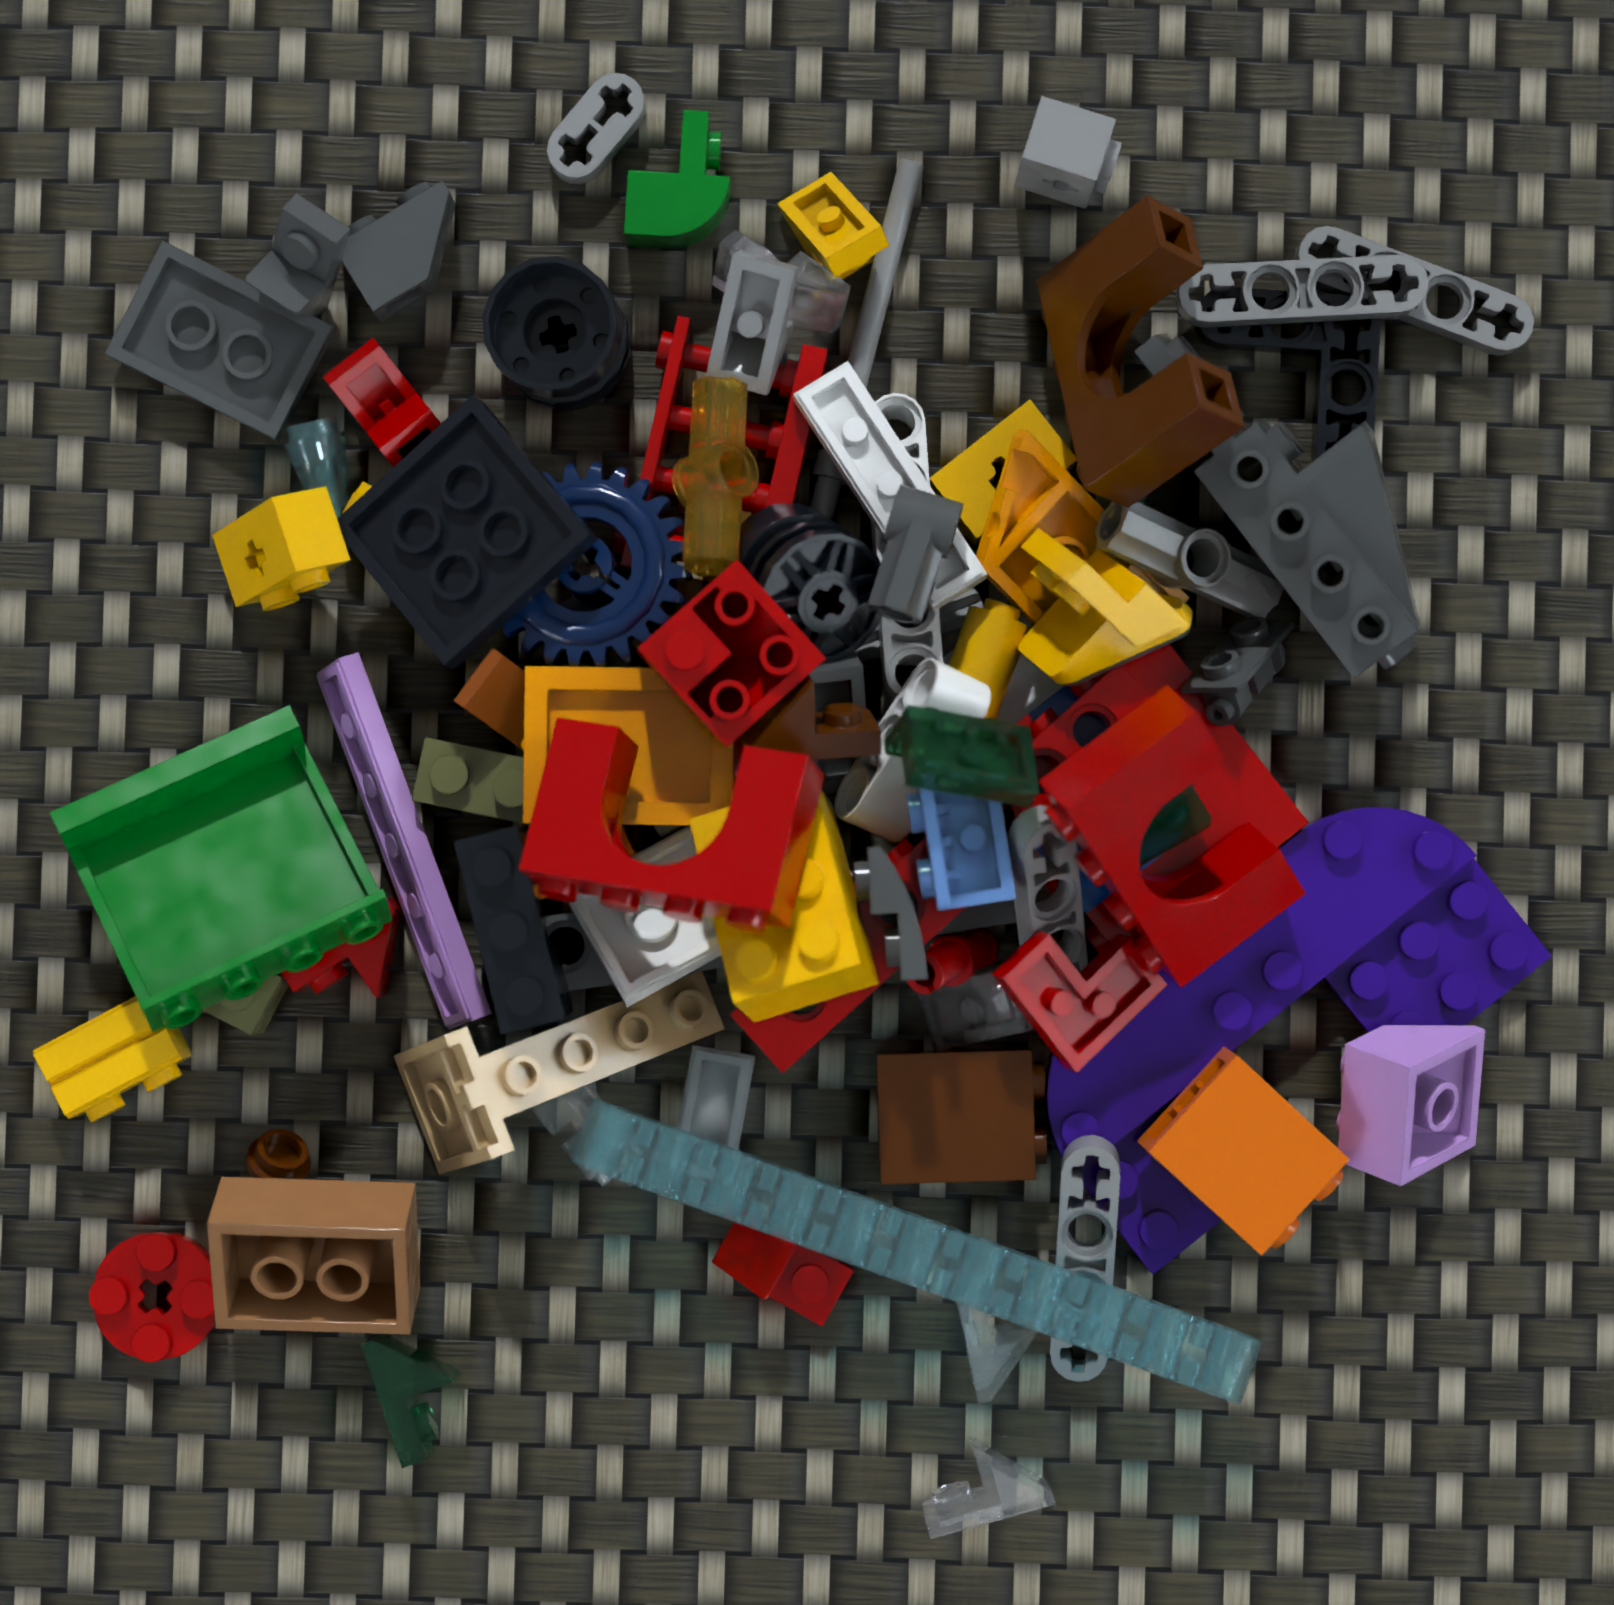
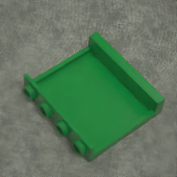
[49,705,393,1032]

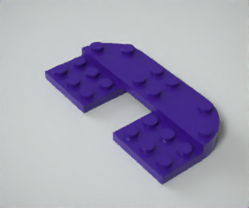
[1044,807,1552,1274]

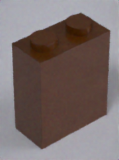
[876,1047,1047,1185]

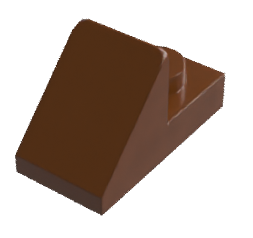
[740,675,881,760]

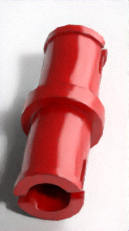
[907,928,998,995]

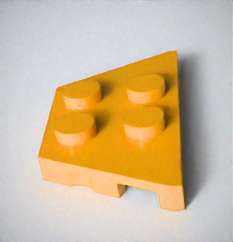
[976,429,1189,625]

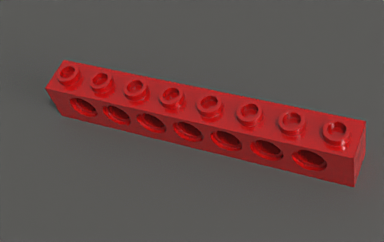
[730,665,1151,1074]

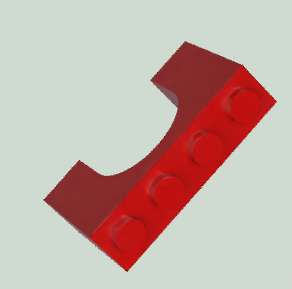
[1038,685,1306,988]
[519,717,825,934]

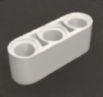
[834,658,991,843]

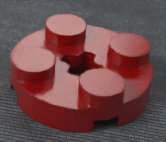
[88,1231,216,1363]

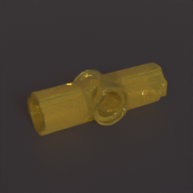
[672,376,759,577]

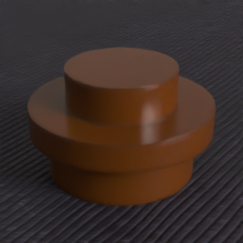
[245,1129,311,1179]

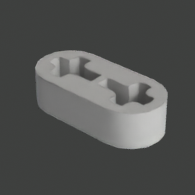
[547,73,646,185]

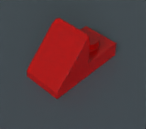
[281,898,401,998]
[712,1205,854,1327]

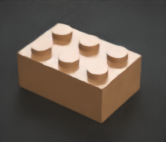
[207,1177,420,1335]

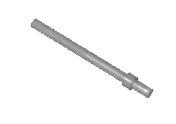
[810,159,924,521]

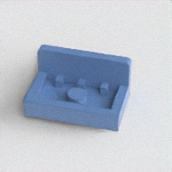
[906,767,1016,911]

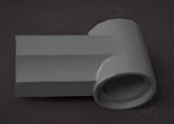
[867,484,964,625]

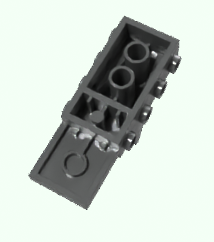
[1134,333,1421,679]

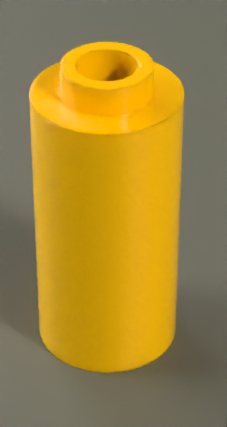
[948,598,1030,749]

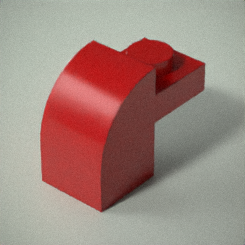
[323,337,441,467]

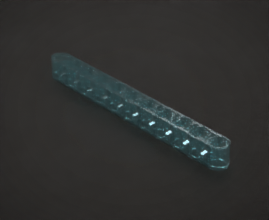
[571,1099,1263,1404]

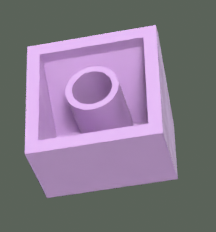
[1336,1025,1485,1186]

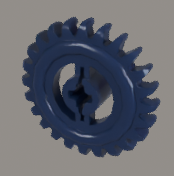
[502,462,693,667]

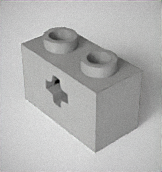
[1014,96,1122,209]

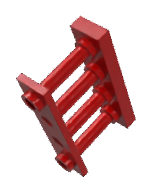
[612,315,828,573]

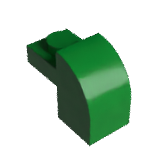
[624,110,732,249]

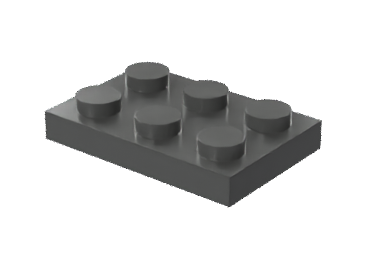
[105,240,336,442]

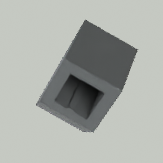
[342,180,456,323]

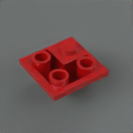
[637,559,826,748]

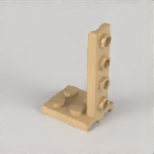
[394,971,725,1175]

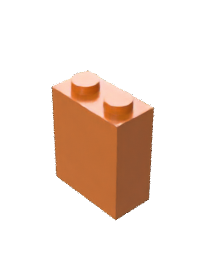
[1137,1046,1350,1256]

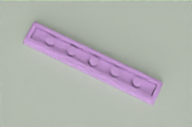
[316,652,492,1030]

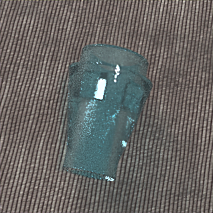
[283,416,349,509]

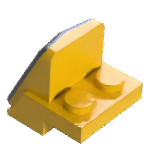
[1018,528,1193,686]

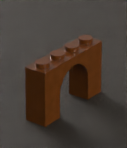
[1036,195,1245,508]

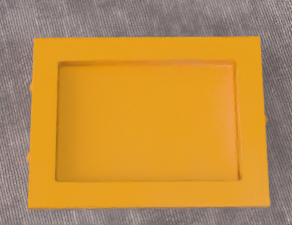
[521,666,736,825]

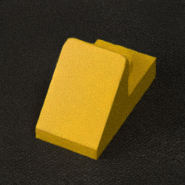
[777,172,890,286]

